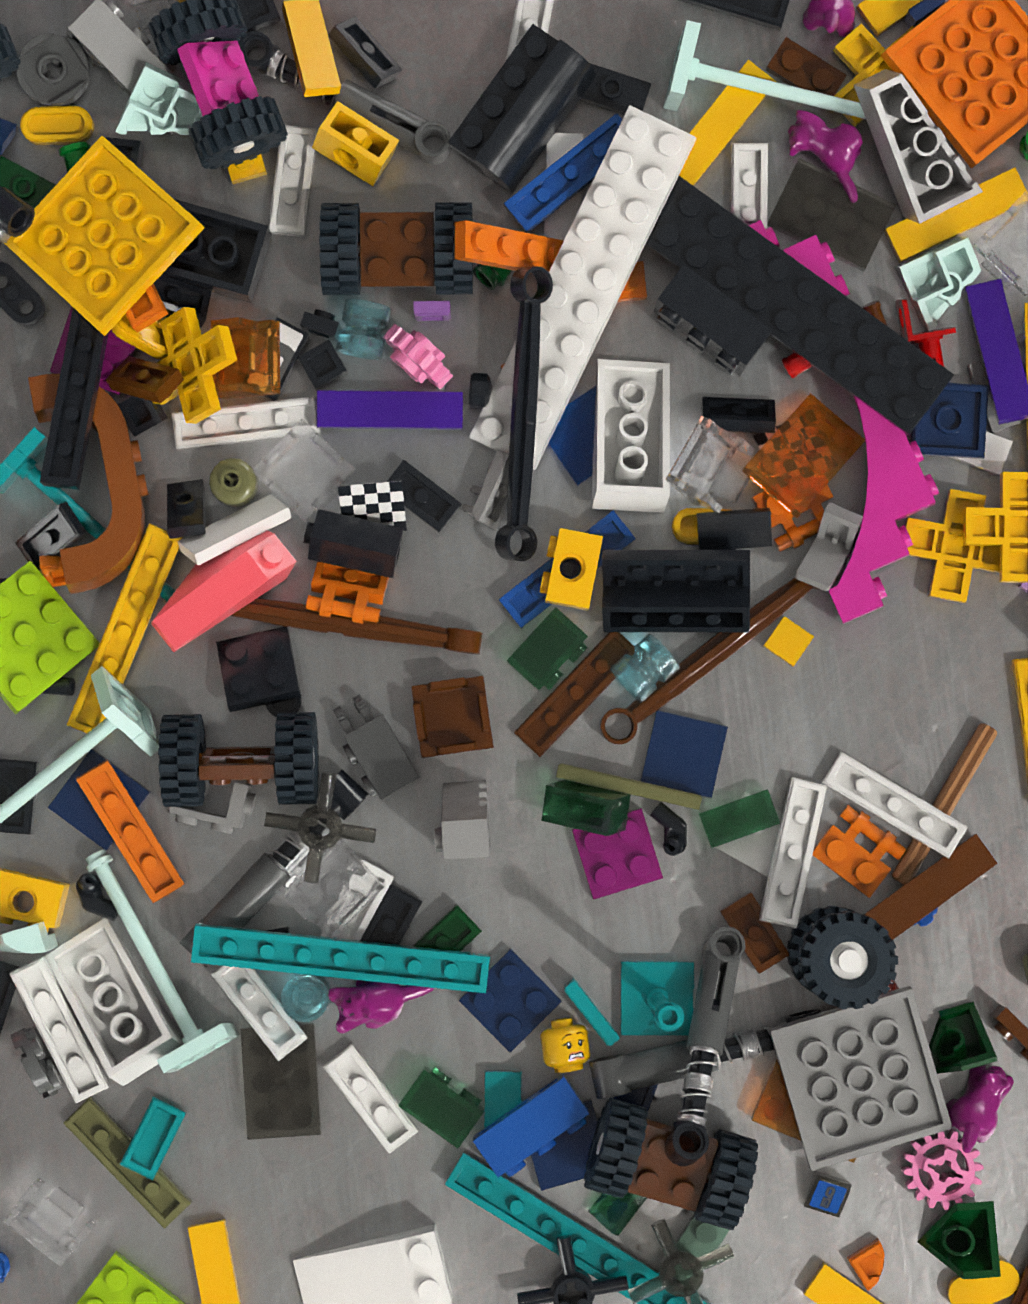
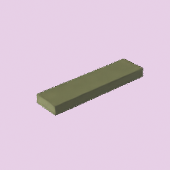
[556,763,702,810]
[63,1096,192,1229]

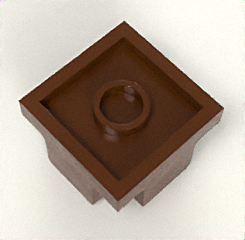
[411,676,494,758]

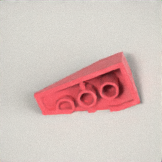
[151,530,297,652]

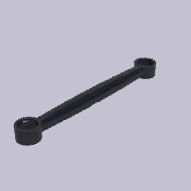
[495,266,553,562]

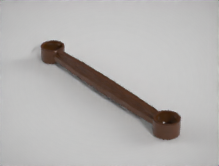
[600,574,839,744]
[231,598,483,655]

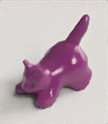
[802,0,856,37]
[788,110,863,203]
[328,980,434,1034]
[946,1064,1014,1153]

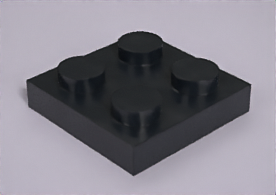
[216,626,302,712]

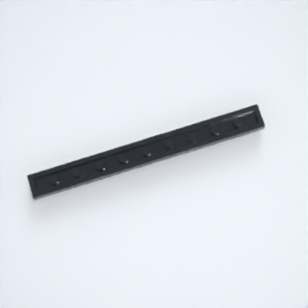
[40,137,144,490]

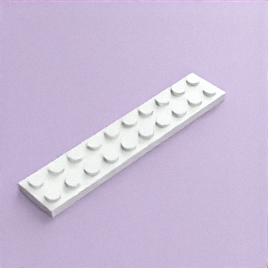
[469,105,697,470]

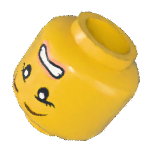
[540,1017,591,1073]

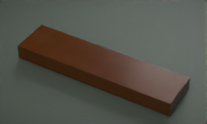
[514,632,640,757]
[863,834,998,940]

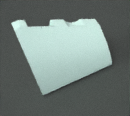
[115,62,203,135]
[895,237,981,331]
[0,921,58,954]

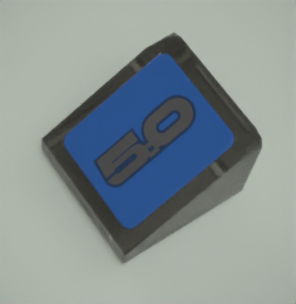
[804,1171,852,1217]

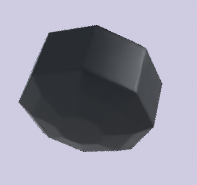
[469,373,492,409]

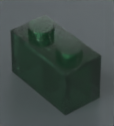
[506,607,588,692]
[541,780,631,836]
[398,1066,484,1149]

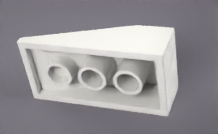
[592,359,670,513]
[45,918,184,1086]
[293,1224,453,1304]

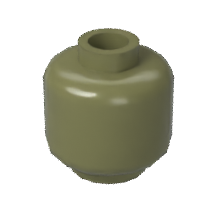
[209,458,259,507]

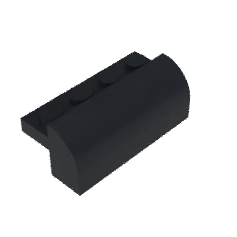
[448,24,596,193]
[602,550,750,633]

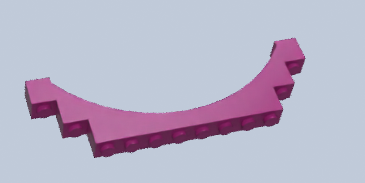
[748,220,939,624]

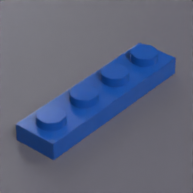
[504,113,622,233]
[499,510,636,628]

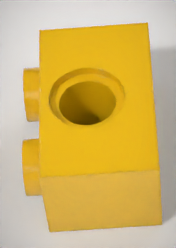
[312,101,399,186]
[539,528,603,611]
[0,868,70,933]

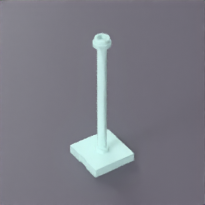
[663,20,866,119]
[0,666,160,824]
[85,849,240,1073]

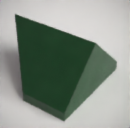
[929,1001,997,1074]
[917,1201,1001,1279]

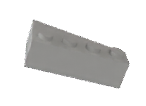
[67,0,190,137]
[854,69,983,224]
[434,780,491,860]

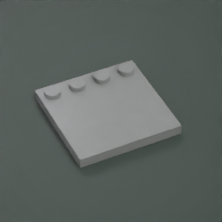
[768,986,952,1171]

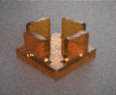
[211,317,280,400]

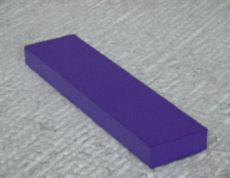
[965,279,1028,425]
[317,390,463,430]

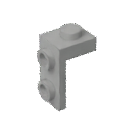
[795,502,863,591]
[168,782,256,834]

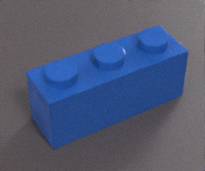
[473,1073,590,1178]

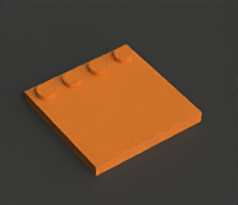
[881,0,1028,169]

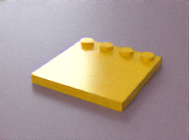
[4,136,205,336]

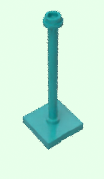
[0,427,176,602]
[621,961,694,1036]

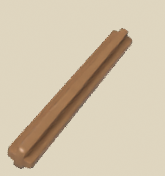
[892,723,997,885]

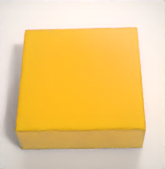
[763,616,814,667]

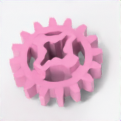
[382,323,453,390]
[901,1129,984,1210]

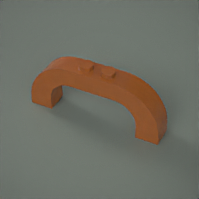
[28,374,149,594]

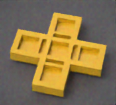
[833,23,914,127]
[152,307,237,424]
[963,472,1028,583]
[905,489,1000,603]

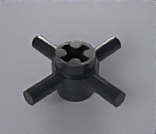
[517,1235,629,1304]

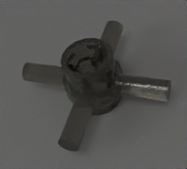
[264,772,376,883]
[627,1219,735,1304]

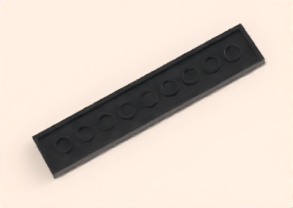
[646,176,954,435]

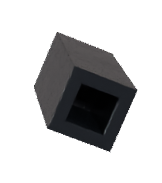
[303,509,404,578]

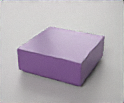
[413,301,451,322]

